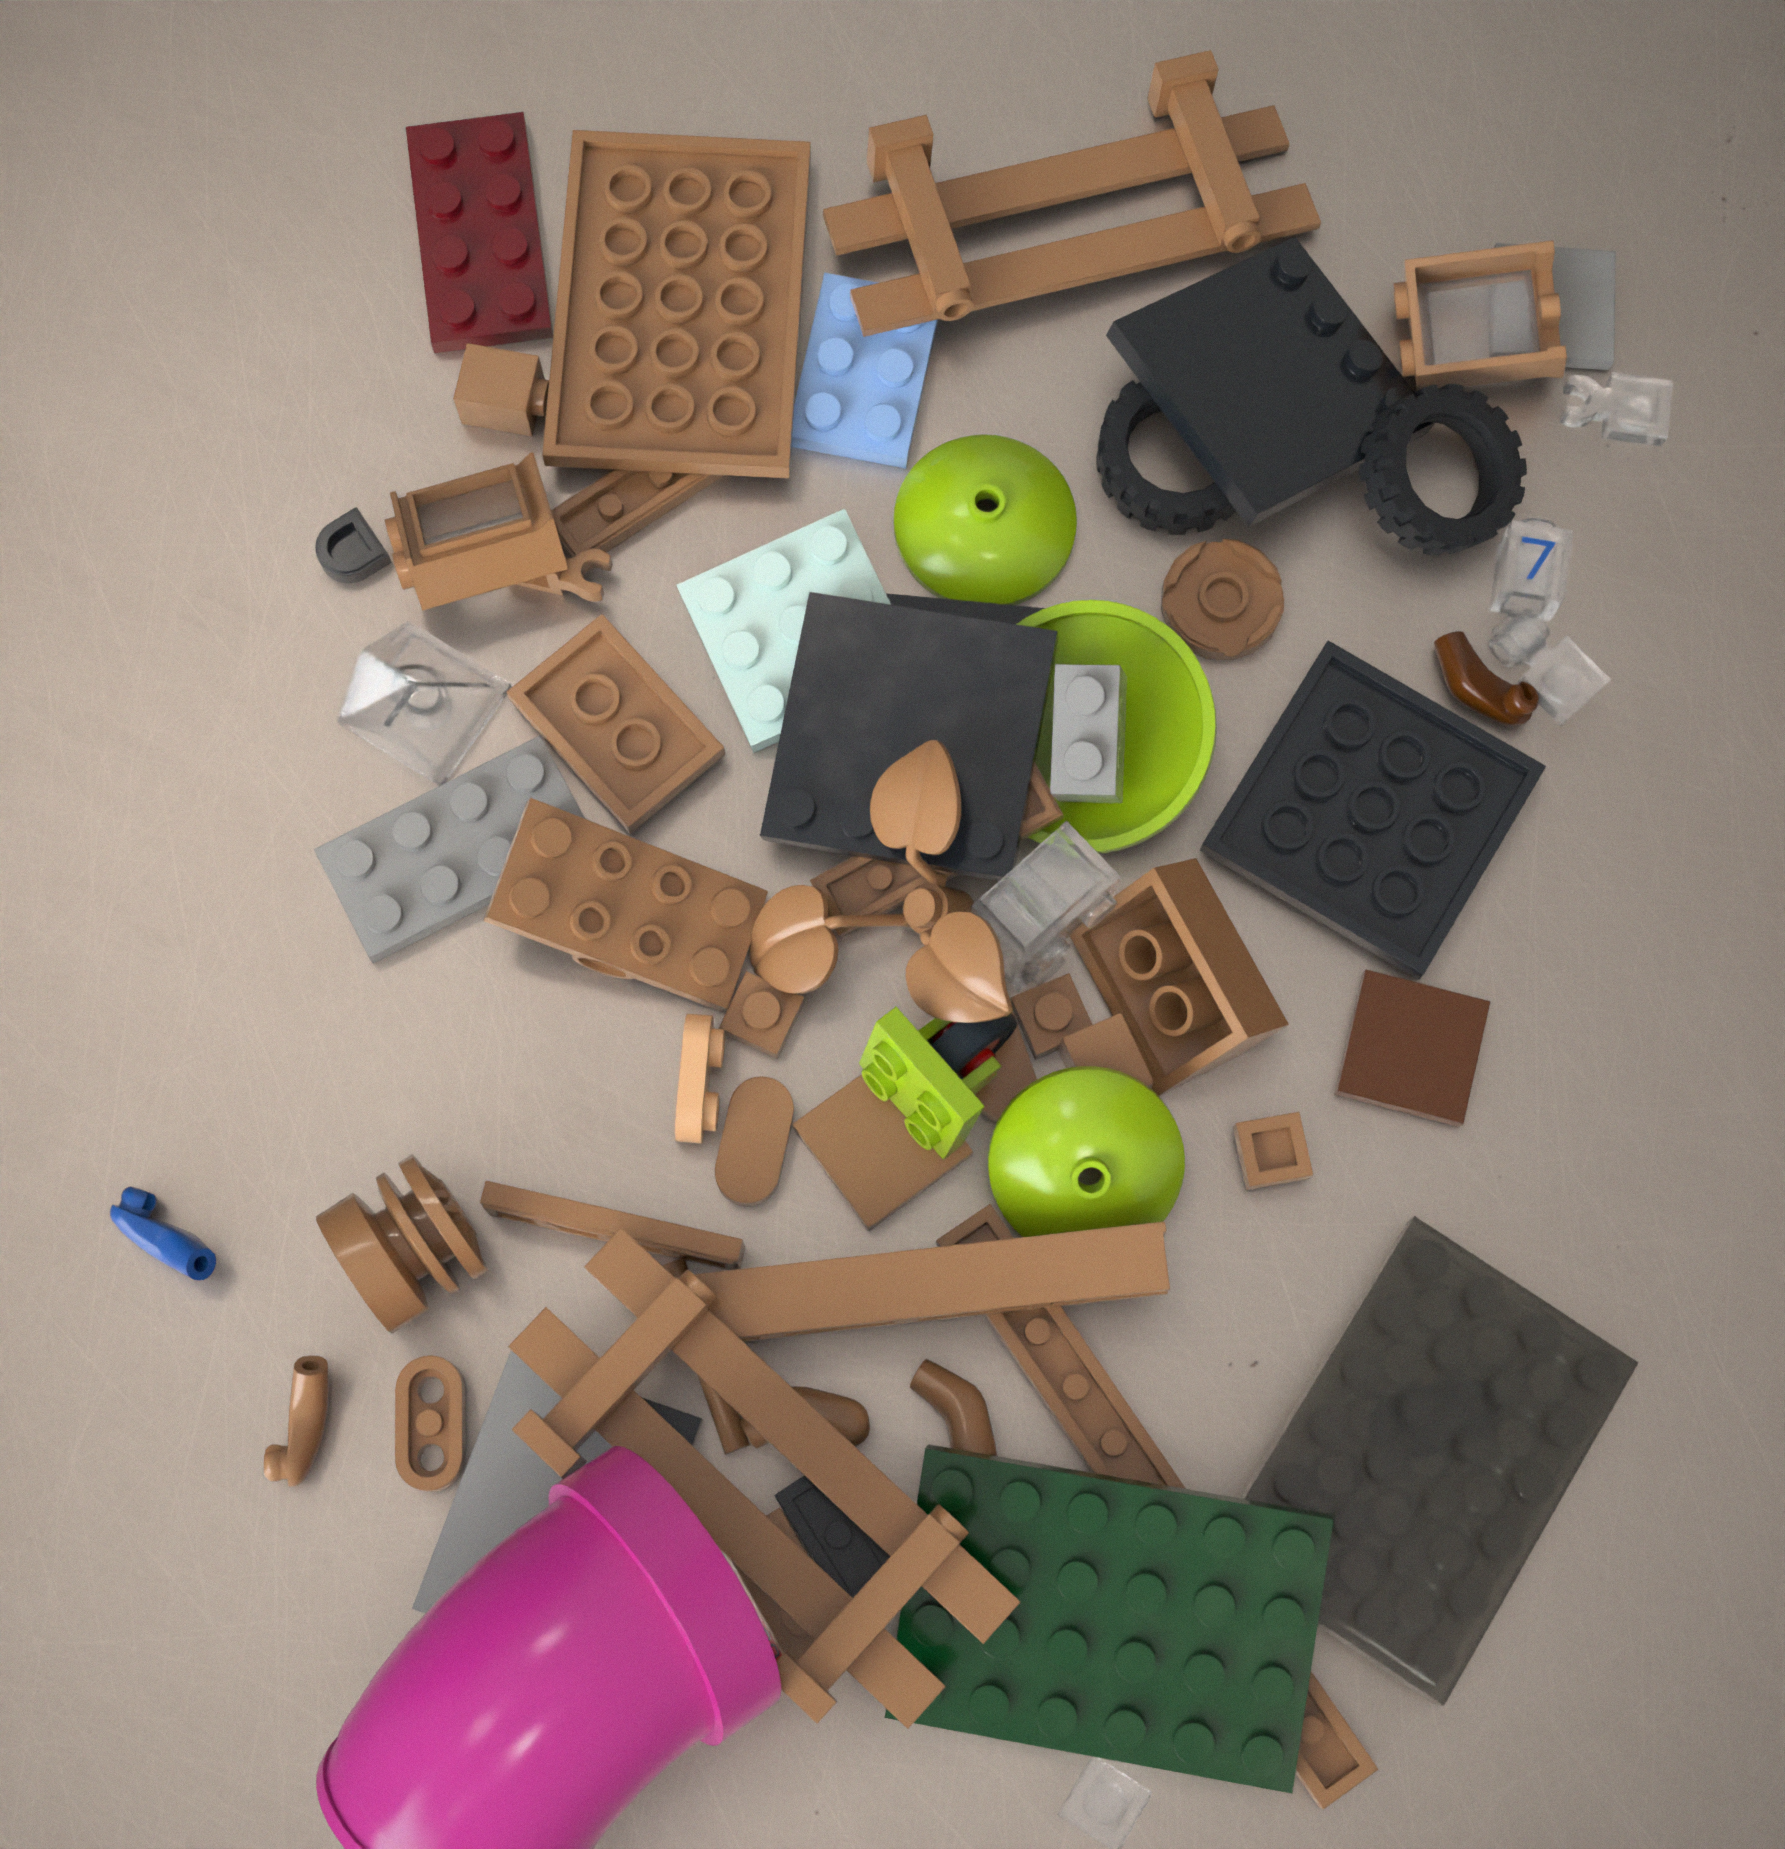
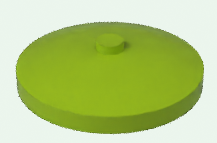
[1016,600,1217,854]

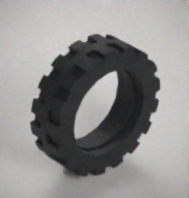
[1096,380,1236,535]
[1359,384,1527,555]

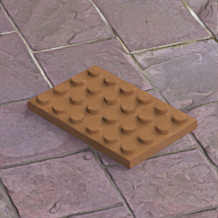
[542,130,811,479]

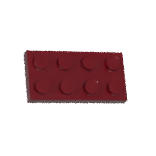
[406,112,553,353]

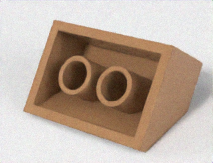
[1067,858,1289,1096]

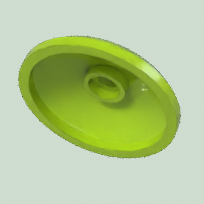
[893,434,1077,605]
[988,1066,1185,1237]

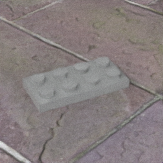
[314,735,585,964]

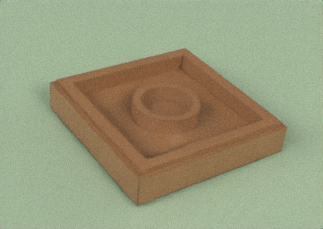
[792,1074,973,1231]

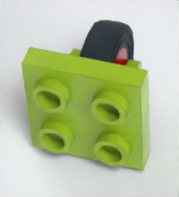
[859,1006,1017,1160]

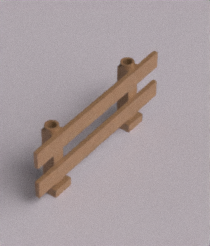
[823,50,1321,337]
[508,1228,1020,1729]

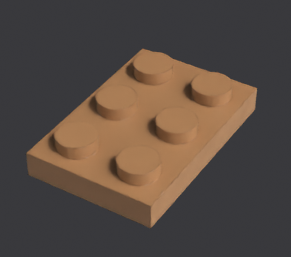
[506,614,725,834]

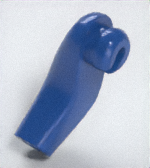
[110,1186,216,1280]

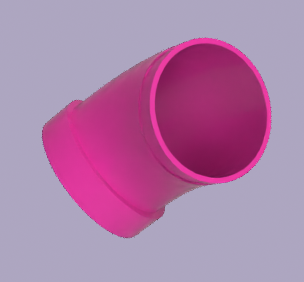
[316,1446,781,1849]

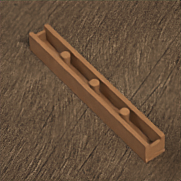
[674,1222,1170,1342]

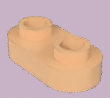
[675,1014,725,1144]

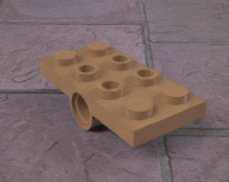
[483,798,768,1012]

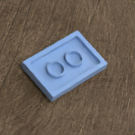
[792,272,939,469]

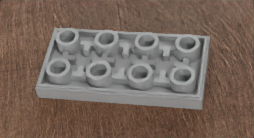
[412,1351,612,1613]

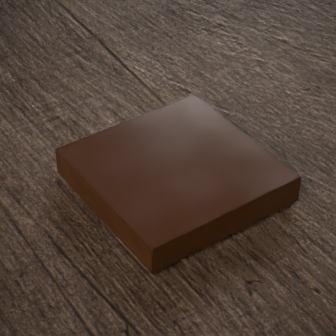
[1334,969,1491,1127]

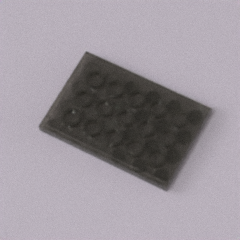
[1241,1216,1639,1706]

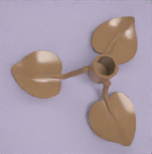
[750,740,1013,1023]

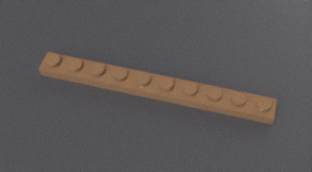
[936,1204,1379,1809]

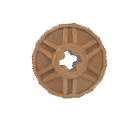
[316,1154,489,1334]

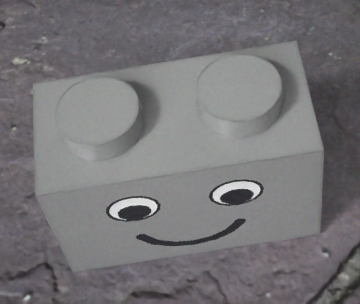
[1050,664,1127,803]

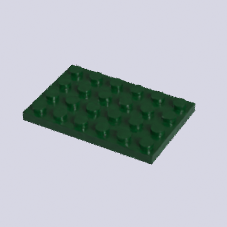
[884,1444,1334,1794]

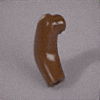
[1434,631,1539,727]

